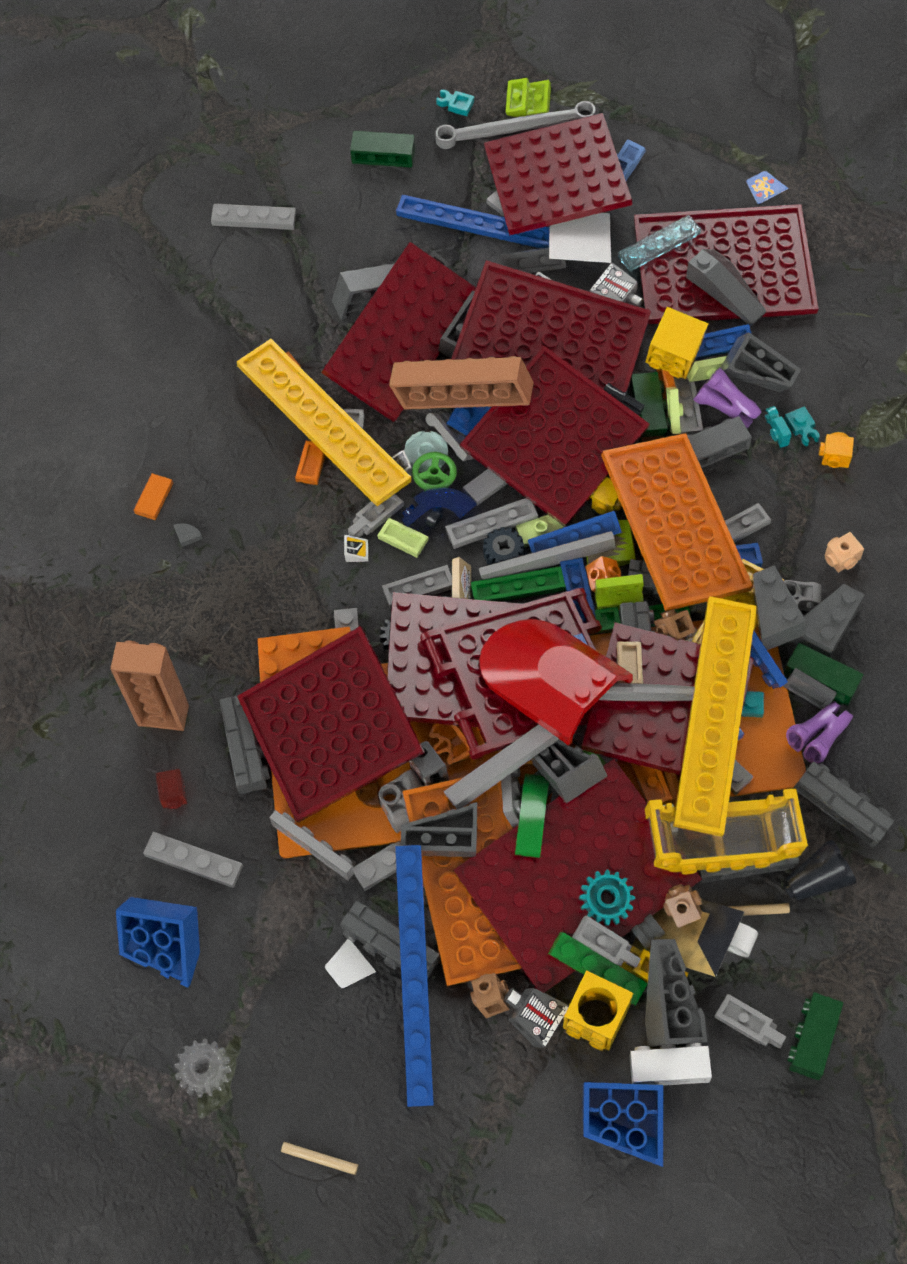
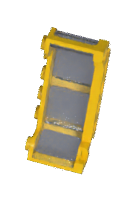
[645,789,808,875]

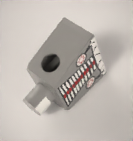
[590,263,643,307]

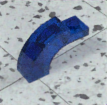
[401,487,477,527]

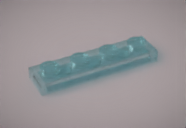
[618,215,701,271]

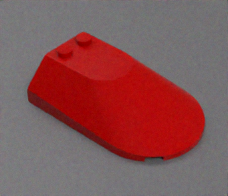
[480,619,633,745]

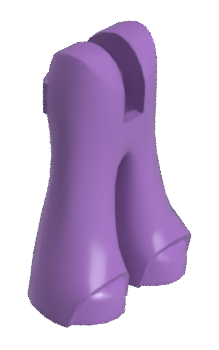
[693,367,761,428]
[786,701,853,764]

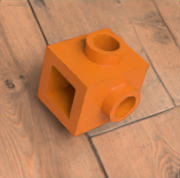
[585,556,621,591]

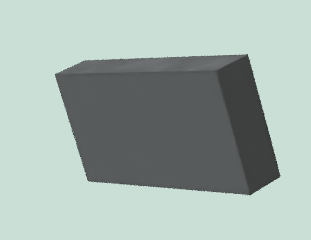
[783,668,836,710]

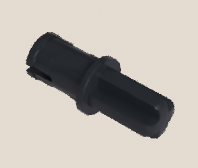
[603,383,645,415]

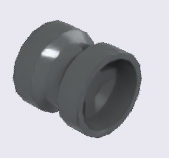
[631,914,665,949]

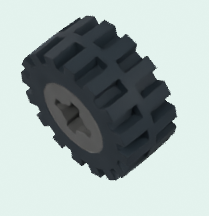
[483,527,524,565]

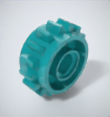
[579,870,635,926]

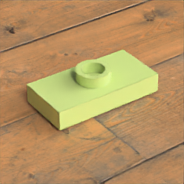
[687,356,727,382]
[666,387,683,434]
[516,515,564,548]
[378,518,428,558]

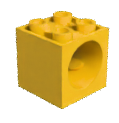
[645,307,708,379]
[563,970,633,1051]

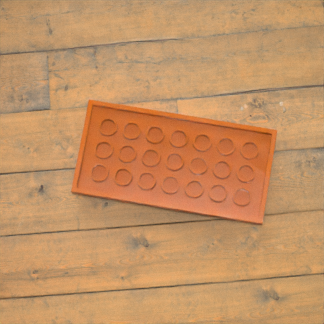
[601,433,753,611]
[402,777,521,986]

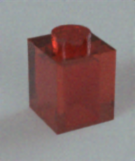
[156,769,187,809]

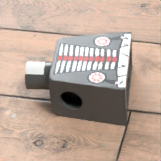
[409,741,449,786]
[504,988,569,1048]

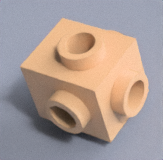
[824,532,864,573]

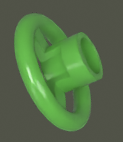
[412,452,457,492]

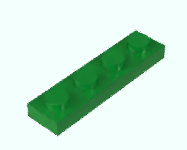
[471,566,566,602]
[548,931,648,1006]

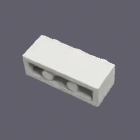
[629,1043,712,1085]

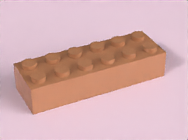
[389,356,534,409]
[111,641,189,731]

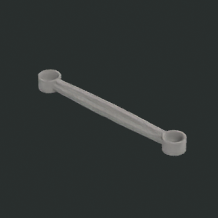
[436,101,595,149]
[599,683,694,701]

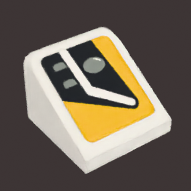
[344,535,368,562]

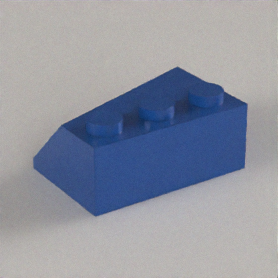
[116,897,200,988]
[582,1082,663,1167]

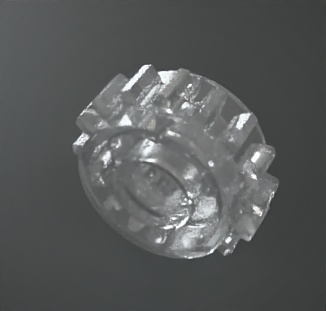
[174,1039,231,1098]

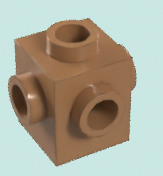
[654,609,696,640]
[663,884,702,928]
[471,973,510,1018]

